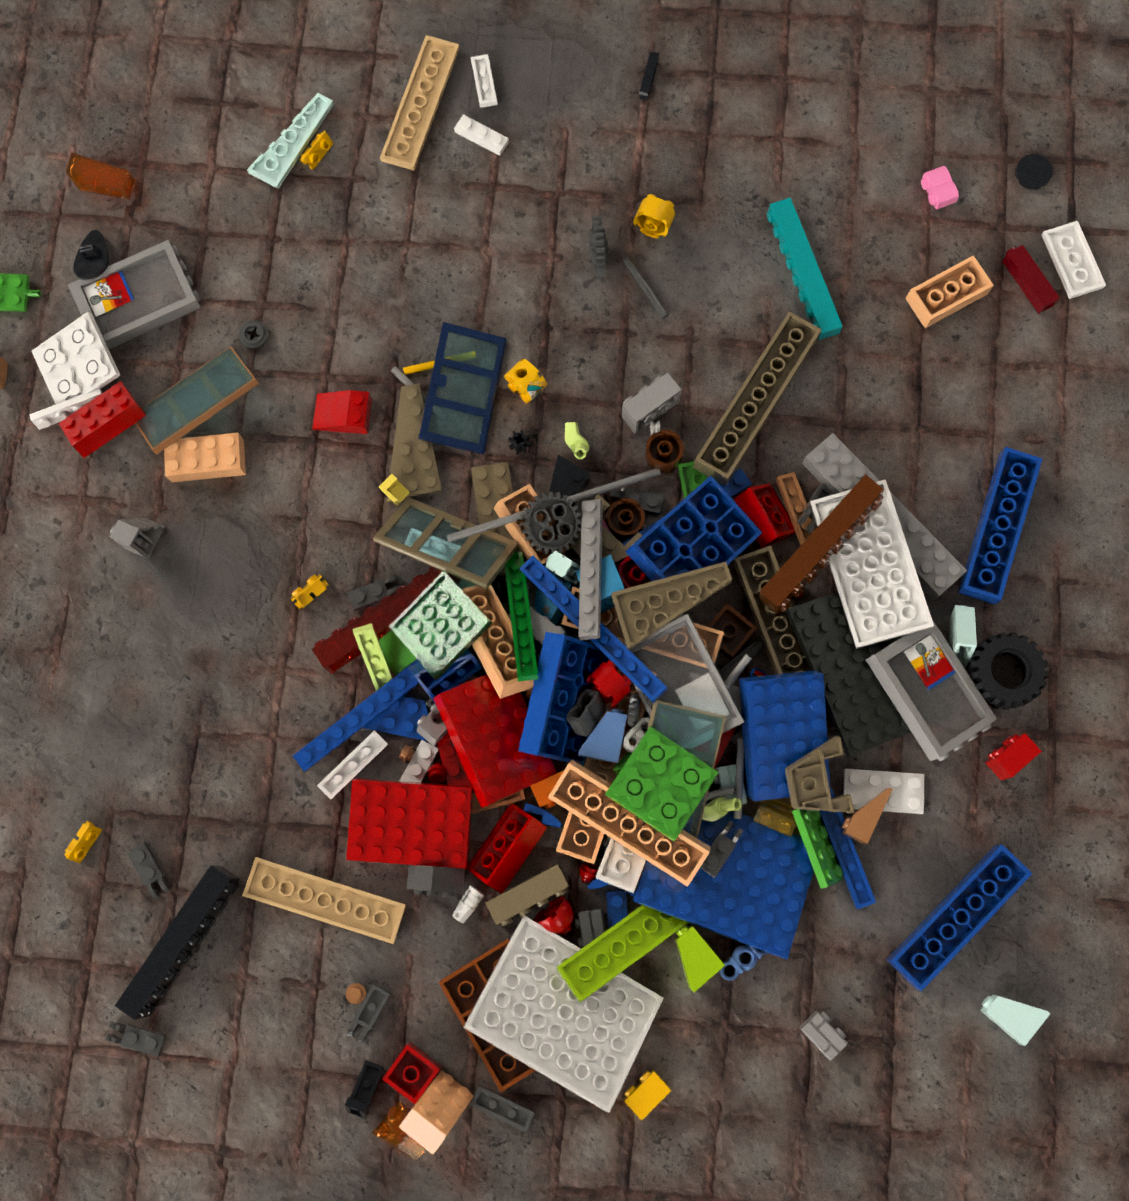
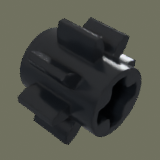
[508,430,531,455]
[491,580,509,604]

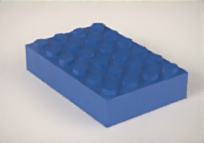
[625,476,762,581]
[518,632,608,766]
[739,671,831,801]

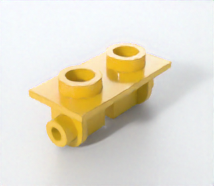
[300,131,334,170]
[290,574,329,609]
[64,821,103,863]

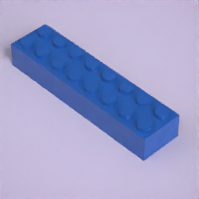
[957,447,1043,605]
[886,844,1033,991]

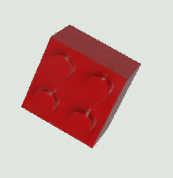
[985,733,1042,780]
[382,1042,443,1104]

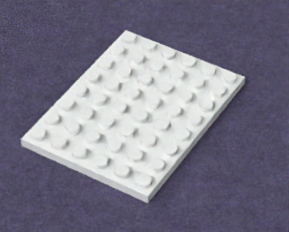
[463,915,664,1112]

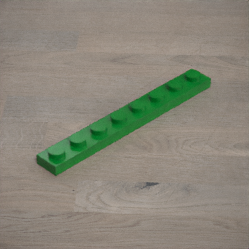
[505,551,538,682]

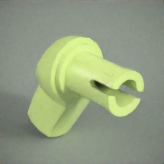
[565,422,589,459]
[692,797,742,822]

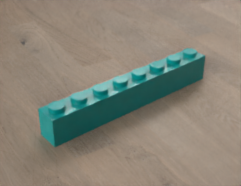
[767,197,843,340]

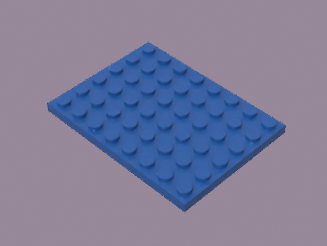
[633,801,814,960]

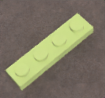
[353,623,393,691]

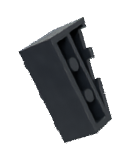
[549,455,590,526]

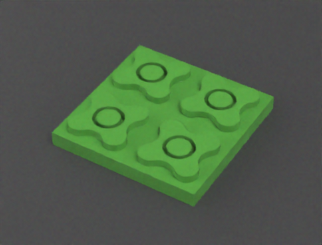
[605,726,719,842]

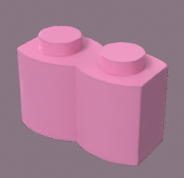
[921,165,959,210]

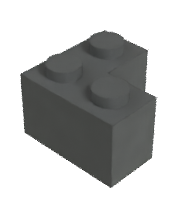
[406,865,465,897]

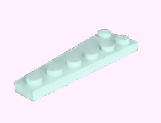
[247,93,334,189]

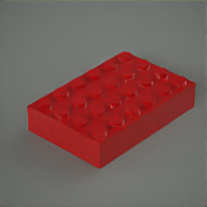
[433,674,557,808]
[346,778,473,869]

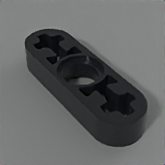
[639,51,660,101]

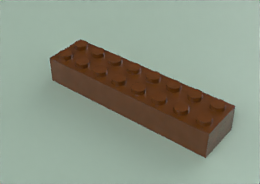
[759,474,884,615]

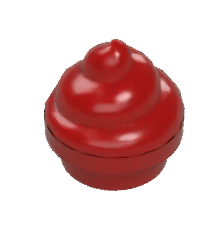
[428,763,447,783]
[579,862,599,883]

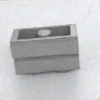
[799,1011,848,1061]

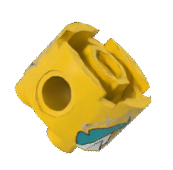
[504,359,547,404]

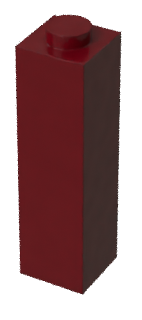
[1002,245,1060,314]

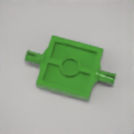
[0,273,41,312]

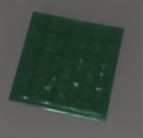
[389,570,492,680]

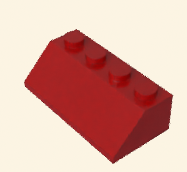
[466,803,547,894]

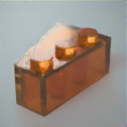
[66,153,135,200]
[372,1102,426,1161]

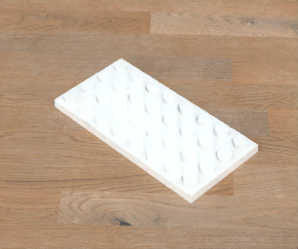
[810,479,934,649]

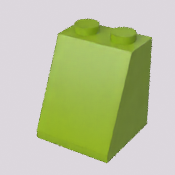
[675,926,725,993]

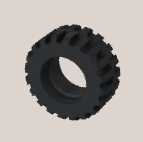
[966,632,1049,710]

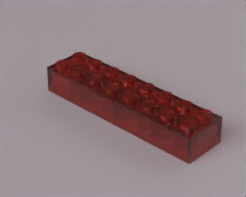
[312,566,457,674]

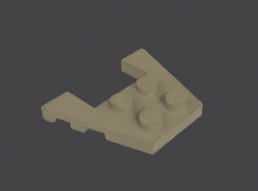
[570,494,642,564]
[785,736,854,813]

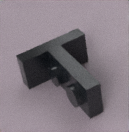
[345,1060,385,1120]

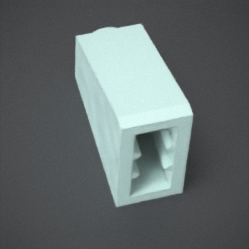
[948,605,977,667]
[980,994,1050,1046]

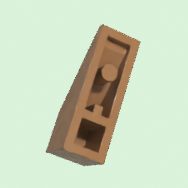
[842,787,893,844]

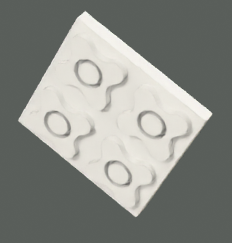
[32,312,121,404]

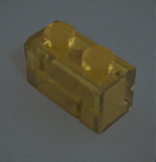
[753,799,797,837]

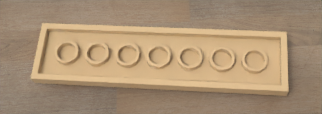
[380,35,460,171]
[242,857,407,944]

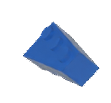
[407,646,482,703]

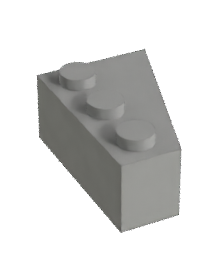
[110,518,165,560]

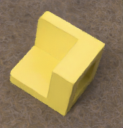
[379,474,410,506]

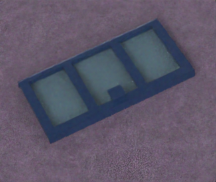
[418,322,507,454]

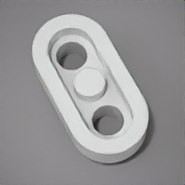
[622,717,650,753]

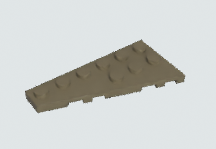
[386,383,442,503]
[611,562,732,650]

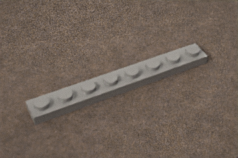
[578,499,603,640]

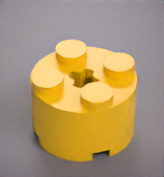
[634,194,675,238]

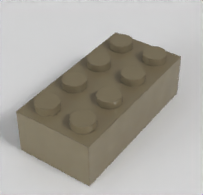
[485,864,570,927]

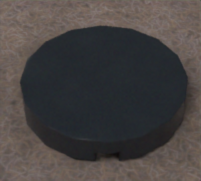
[1015,154,1053,190]

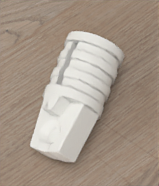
[452,885,485,923]

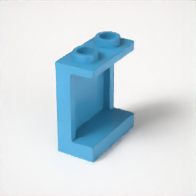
[575,555,625,613]

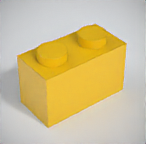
[624,1069,671,1121]

